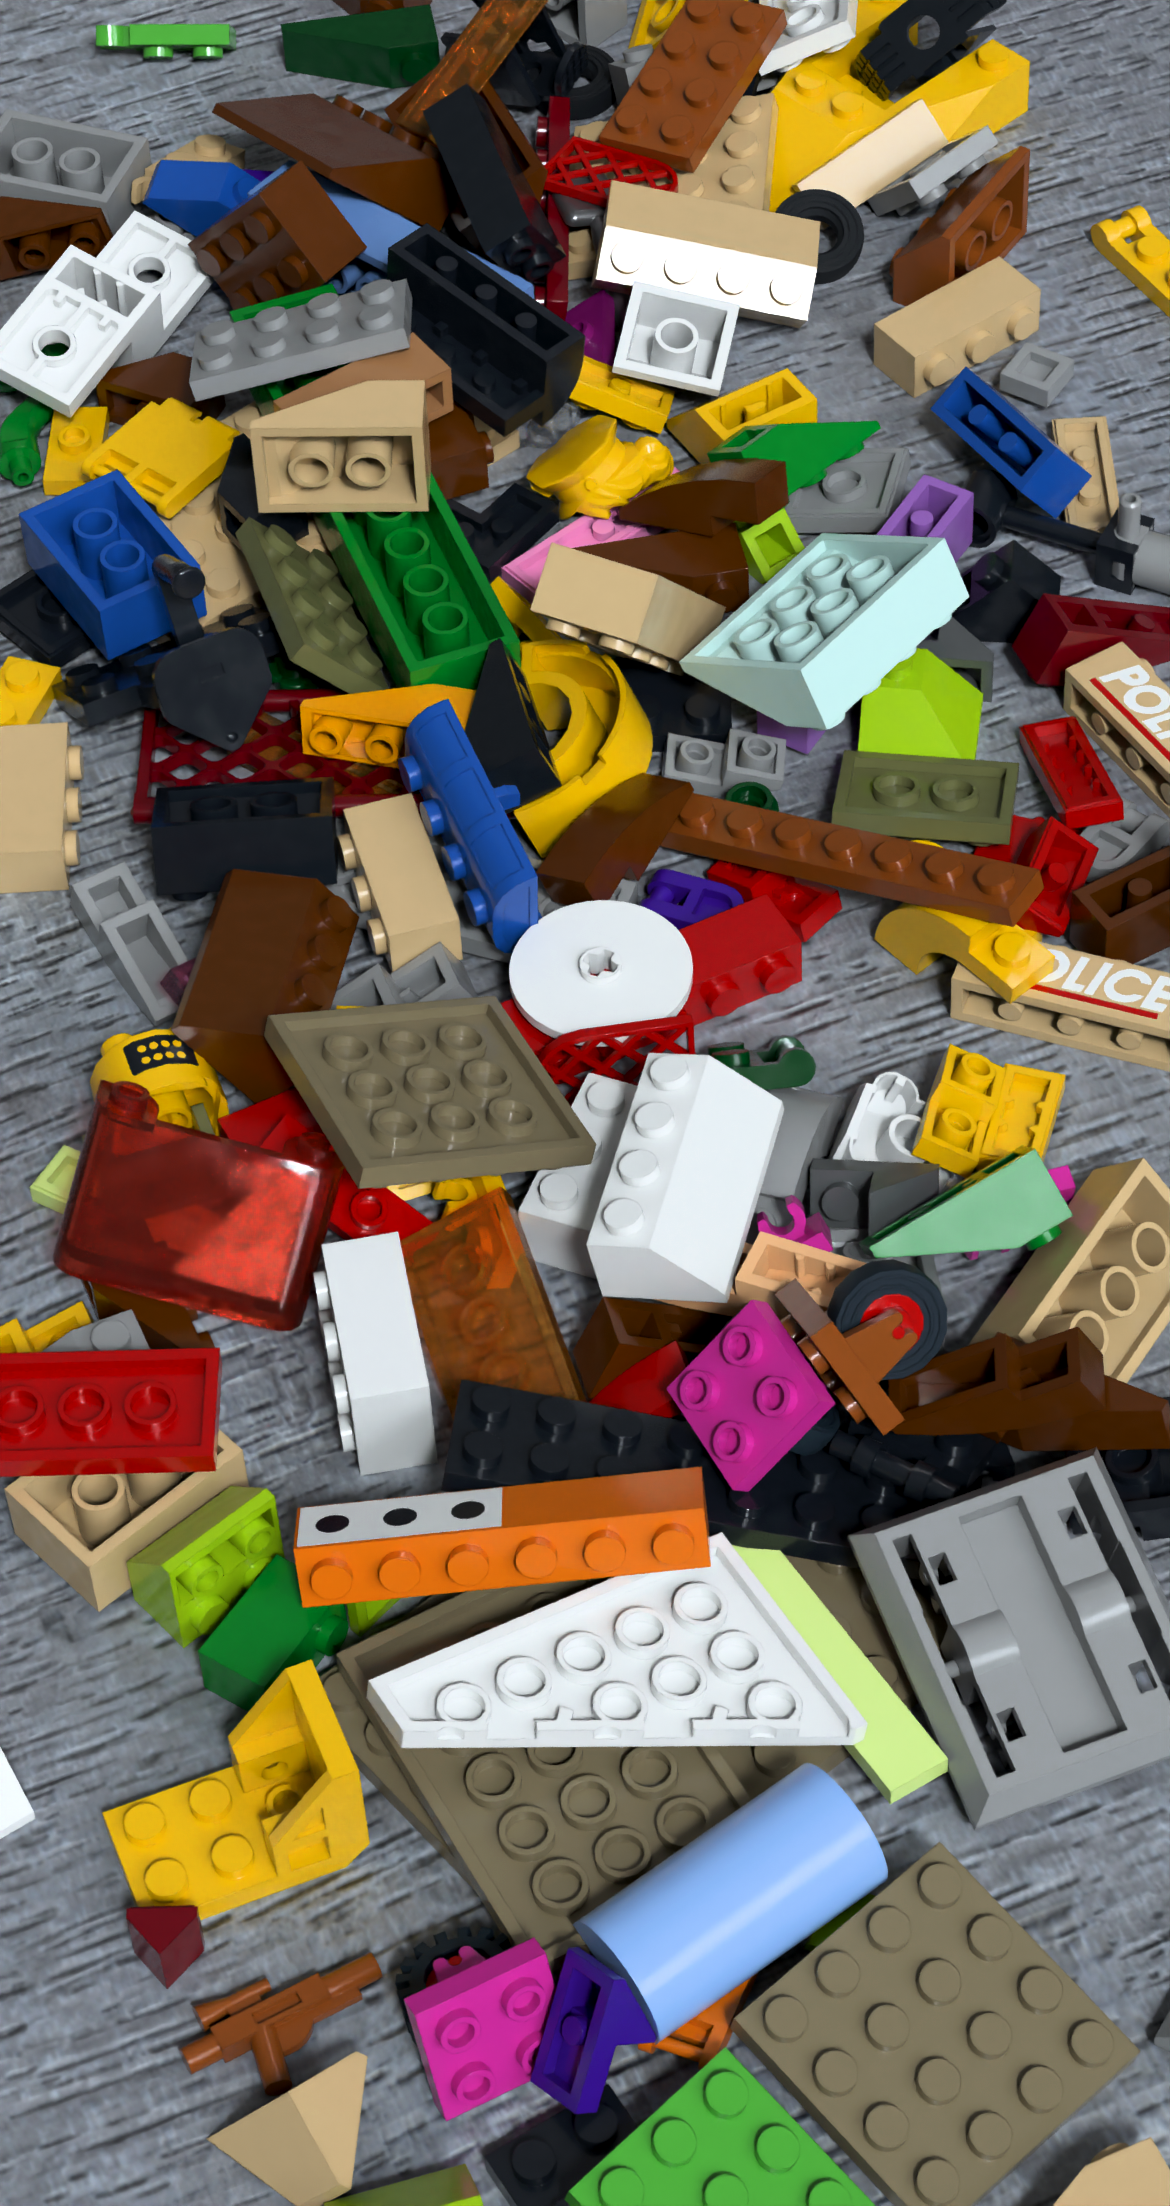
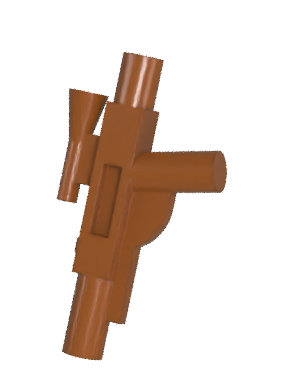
[179,1952,383,2096]

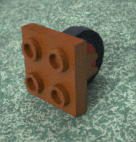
[774,1259,947,1436]

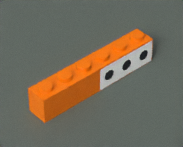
[293,1466,711,1608]

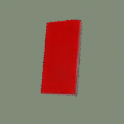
[1016,816,1099,937]

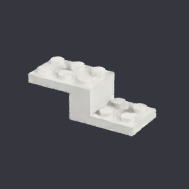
[0,211,215,418]

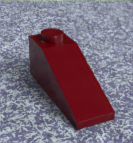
[1011,593,1170,687]

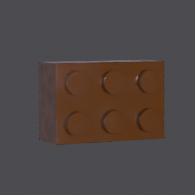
[188,160,367,310]

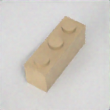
[874,256,1041,398]
[0,722,84,894]
[336,793,463,973]

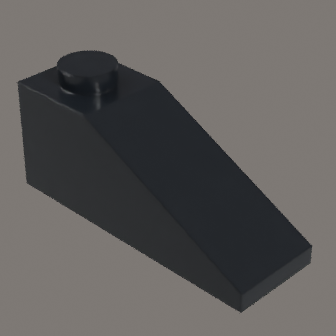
[465,638,562,814]

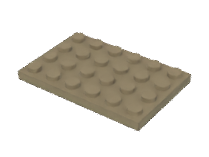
[336,1578,752,1975]

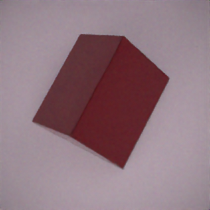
[126,1905,205,1989]

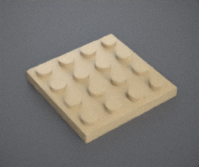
[568,93,779,280]

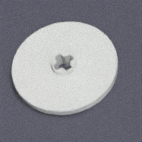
[509,900,693,1047]

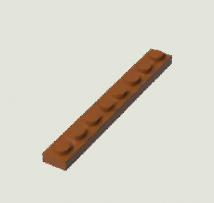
[660,793,1044,927]

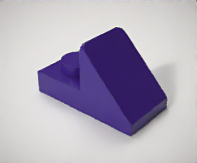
[530,1947,657,2114]

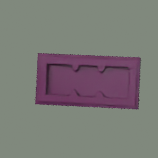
[566,289,615,367]

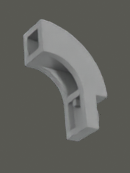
[746,1087,844,1245]

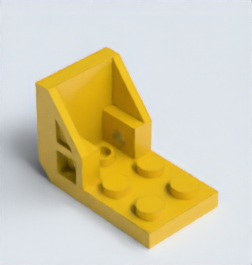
[102,1659,370,1920]

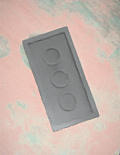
[189,279,413,402]

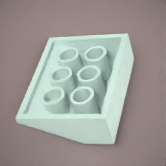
[679,533,970,731]

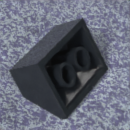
[151,777,338,901]

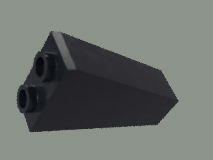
[422,83,566,281]

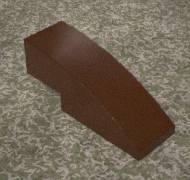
[619,458,789,537]
[536,773,694,905]
[888,1327,1106,1436]

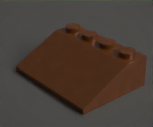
[212,93,458,232]

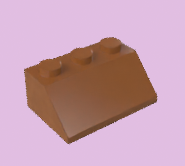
[889,146,1030,306]

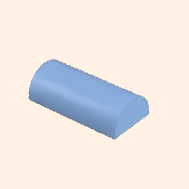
[573,1763,888,2045]

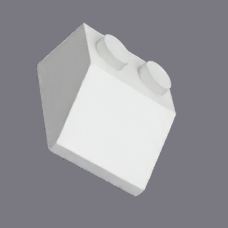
[612,281,740,397]

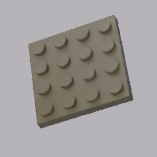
[264,996,596,1189]
[730,1842,1141,2206]

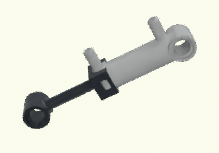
[962,469,1170,595]

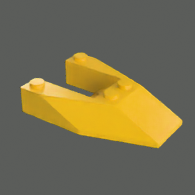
[767,0,1030,212]

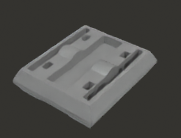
[847,1447,1170,1830]

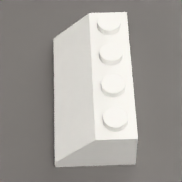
[586,1053,784,1303]

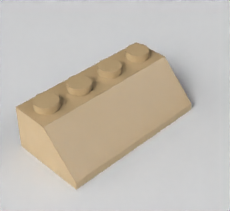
[591,180,821,328]
[968,1157,1170,1384]

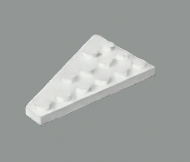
[366,1532,868,1748]

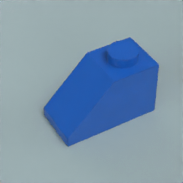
[143,160,261,237]

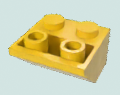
[667,368,817,464]

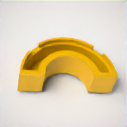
[514,639,653,858]

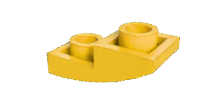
[911,1044,1006,1178]

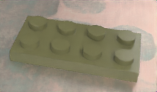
[235,517,389,694]

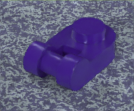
[638,869,744,930]

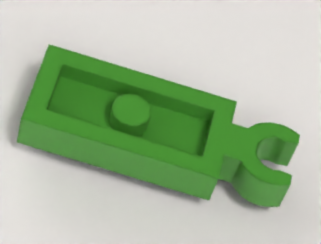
[96,24,236,60]

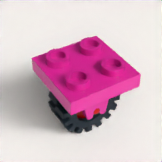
[395,1926,556,2121]

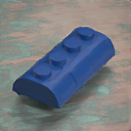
[398,699,542,954]

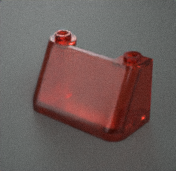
[53,1080,345,1331]

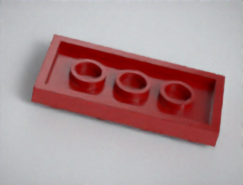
[0,1348,222,1477]

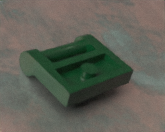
[707,1035,816,1090]

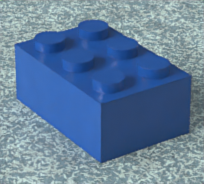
[19,469,207,661]

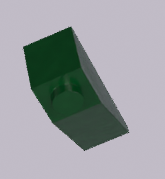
[281,4,440,89]

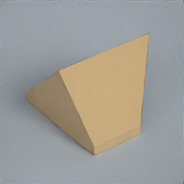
[207,2051,368,2206]

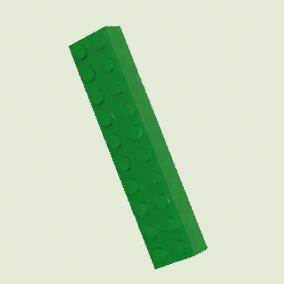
[229,283,521,690]

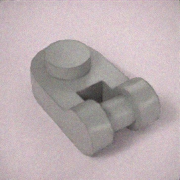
[1080,796,1170,883]

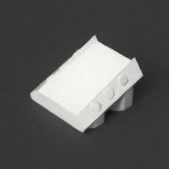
[828,1072,963,1194]

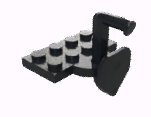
[51,554,286,751]

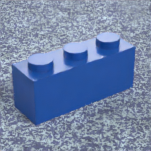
[930,367,1092,519]

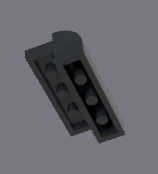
[387,223,585,437]

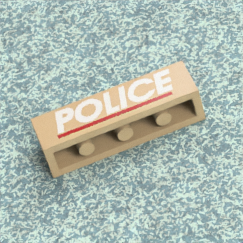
[1063,641,1170,818]
[950,941,1170,1072]

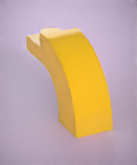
[874,902,1055,1004]

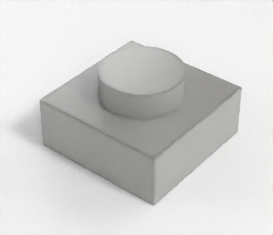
[999,342,1074,408]

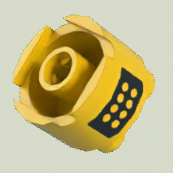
[90,1027,229,1156]

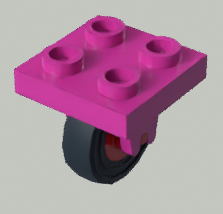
[666,1300,841,1492]

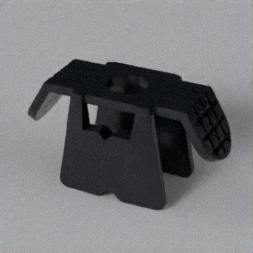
[441,0,588,107]
[855,0,1007,101]

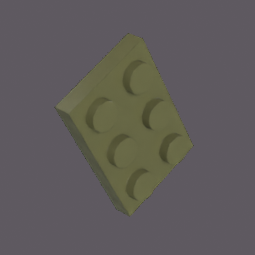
[832,750,1019,847]

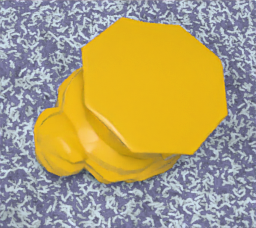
[526,415,674,520]

